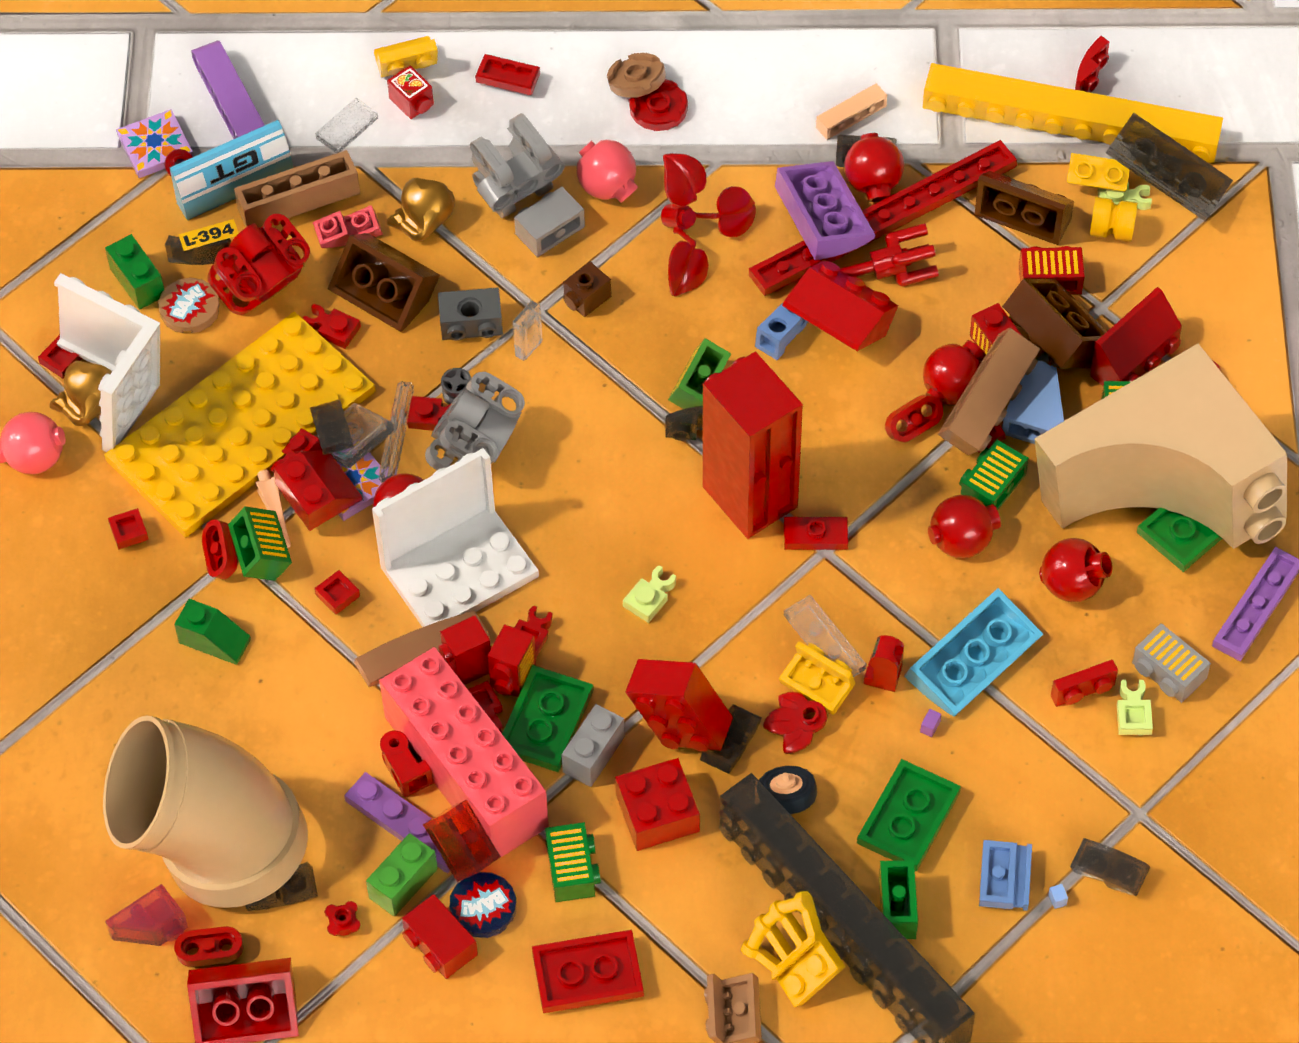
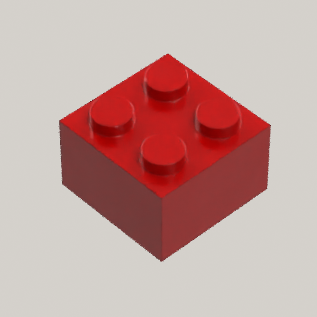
[615,758,700,851]

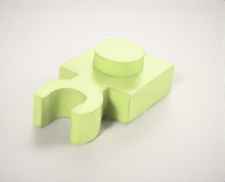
[1098,182,1152,210]
[623,565,676,623]
[1117,680,1153,735]

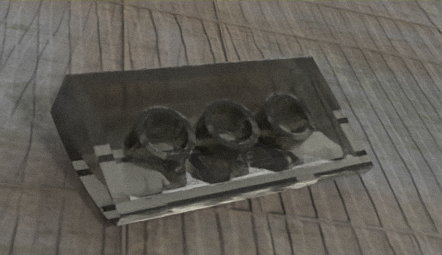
[1106,113,1233,221]

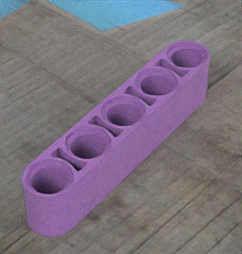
[191,40,265,139]

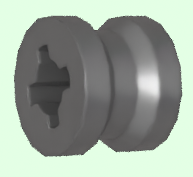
[441,368,471,405]

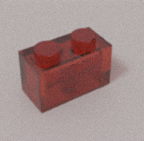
[423,799,501,882]

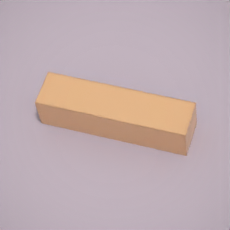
[816,83,887,140]

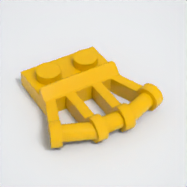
[740,891,846,1007]

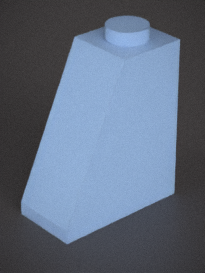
[1002,361,1064,444]

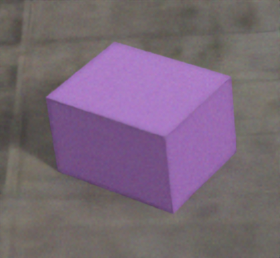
[920,709,941,737]

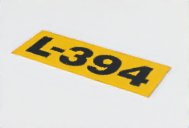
[178,219,239,251]

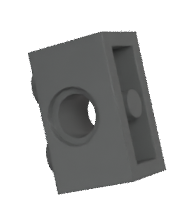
[438,287,503,341]

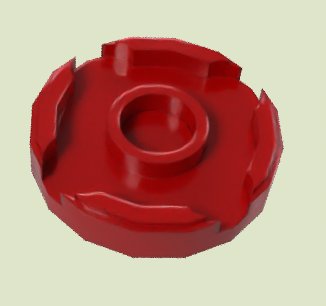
[629,79,688,131]

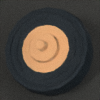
[757,766,817,815]

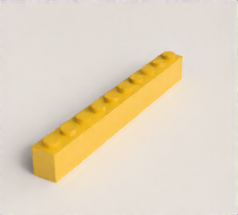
[922,63,1223,163]

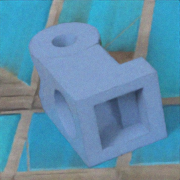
[755,303,808,360]

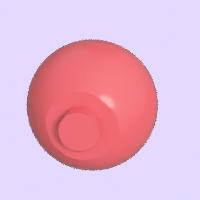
[577,140,638,203]
[0,412,66,474]

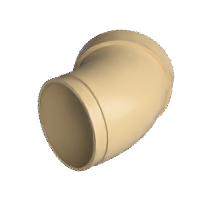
[103,715,308,908]

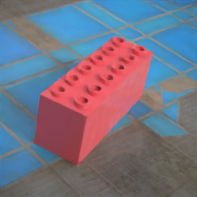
[379,647,549,862]

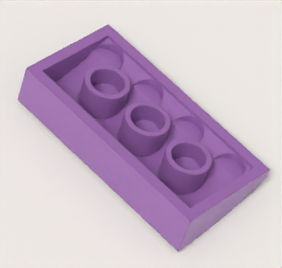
[775,161,875,260]

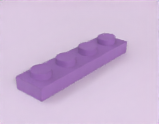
[1212,547,1299,662]
[344,772,469,874]

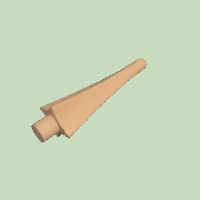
[255,470,291,548]

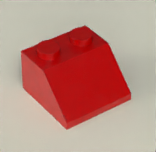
[274,450,363,531]

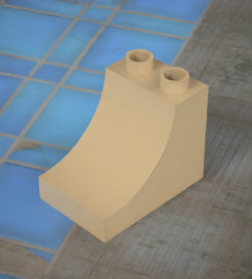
[1034,343,1287,549]

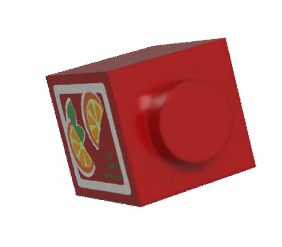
[387,65,434,119]

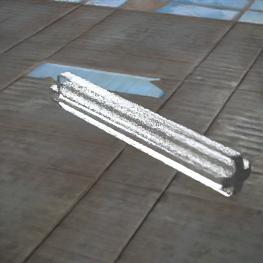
[379,381,414,483]

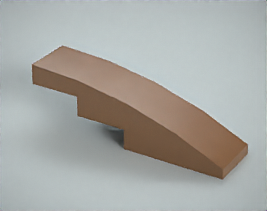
[354,611,489,687]

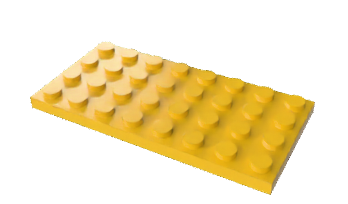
[104,311,376,538]

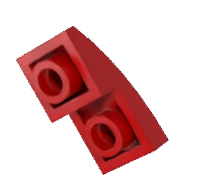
[1075,36,1110,93]

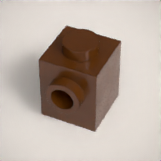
[563,261,612,317]

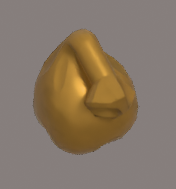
[387,178,455,241]
[49,361,112,426]

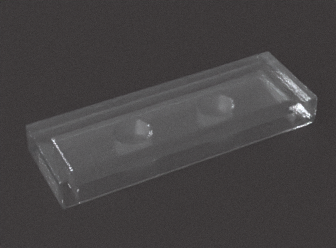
[784,595,867,677]

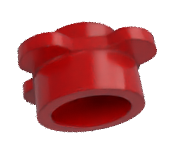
[324,901,361,936]

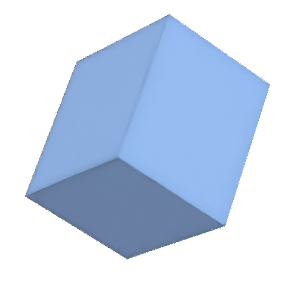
[1048,884,1068,909]

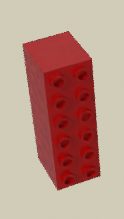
[703,351,803,539]

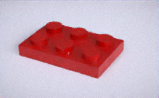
[532,929,644,1014]

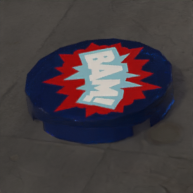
[449,872,517,938]

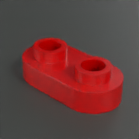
[885,395,943,442]
[202,519,238,580]
[174,926,244,967]

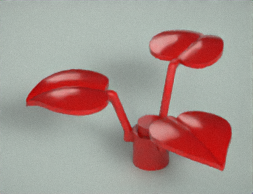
[661,153,756,296]

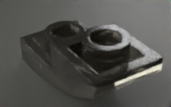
[165,235,231,265]
[310,399,354,455]
[665,406,703,441]
[700,704,762,774]
[1070,838,1150,896]
[245,862,318,911]

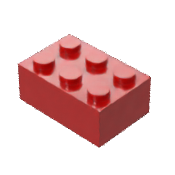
[625,659,733,752]

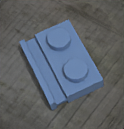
[979,840,1032,911]

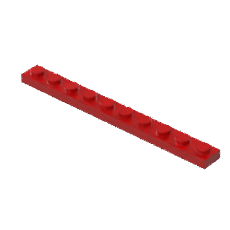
[749,140,1017,296]

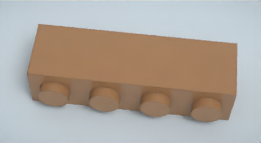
[234,150,360,228]
[938,328,1040,456]

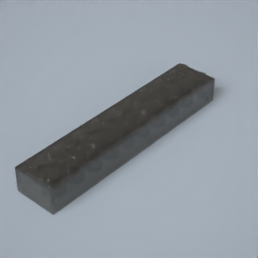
[719,773,975,1043]

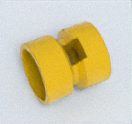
[1090,197,1138,242]

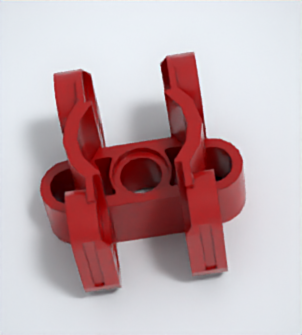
[207,214,310,315]

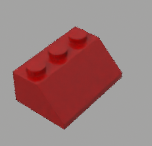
[782,261,899,351]
[1090,287,1182,386]
[187,957,299,1043]

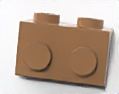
[704,973,762,1043]

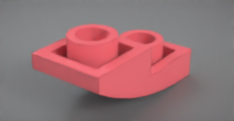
[313,205,383,248]

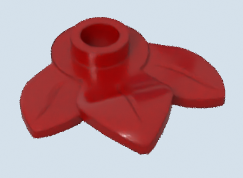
[763,692,828,754]

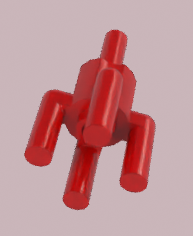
[840,223,939,286]

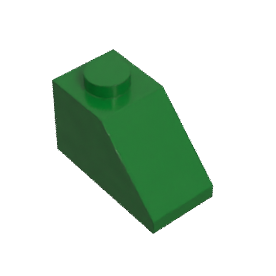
[174,599,251,665]

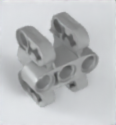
[470,113,565,218]
[425,372,525,470]

